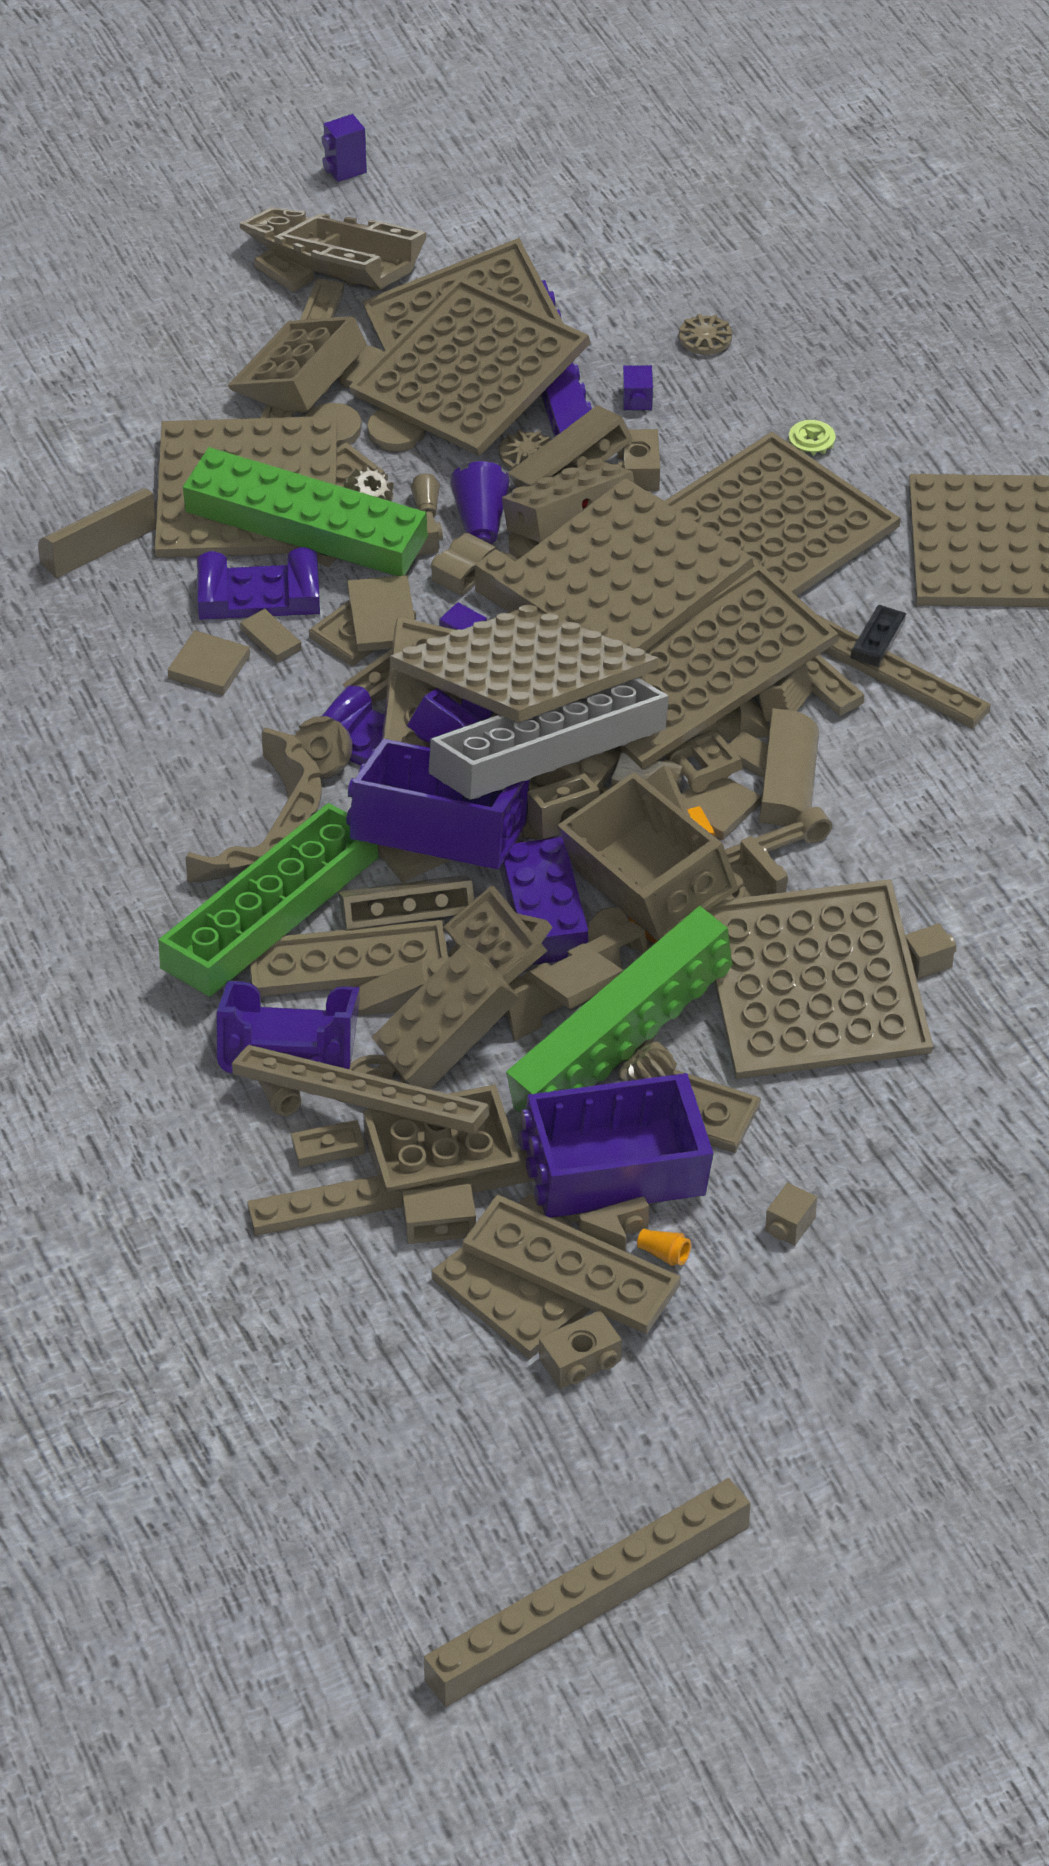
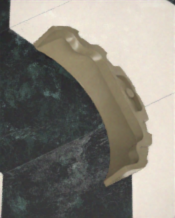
[185,728,322,882]

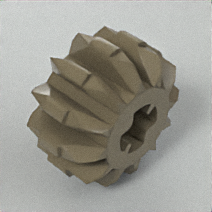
[344,465,394,502]
[618,1042,677,1082]

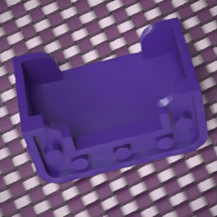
[217,981,360,1074]

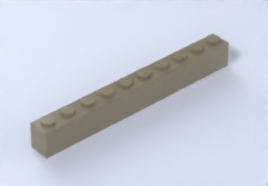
[424,1477,751,1707]

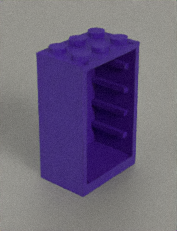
[346,738,530,870]
[518,1073,714,1218]

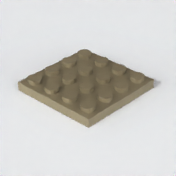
[431,1193,592,1359]

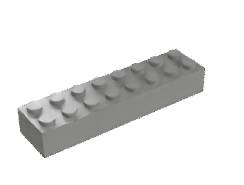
[429,677,669,800]

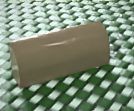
[508,405,633,488]
[38,488,156,578]
[759,708,819,826]
[338,875,474,929]

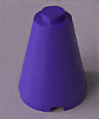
[450,461,509,544]

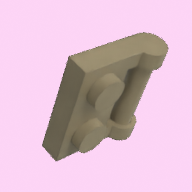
[666,730,743,793]

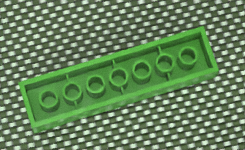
[183,447,428,576]
[158,803,378,997]
[506,906,732,1114]

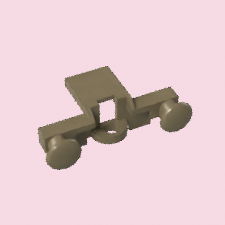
[485,907,648,1041]

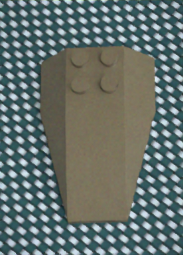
[240,207,426,290]

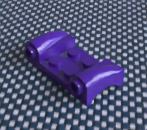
[197,547,320,620]
[322,686,384,765]

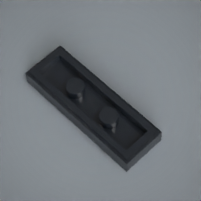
[850,605,906,667]

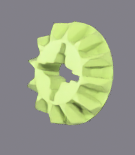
[789,420,836,456]

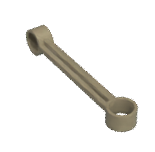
[725,807,832,866]

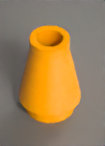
[637,1228,691,1266]

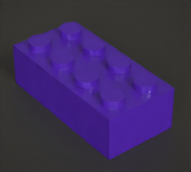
[500,837,588,965]

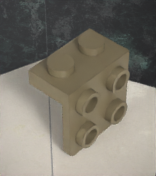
[731,836,788,899]

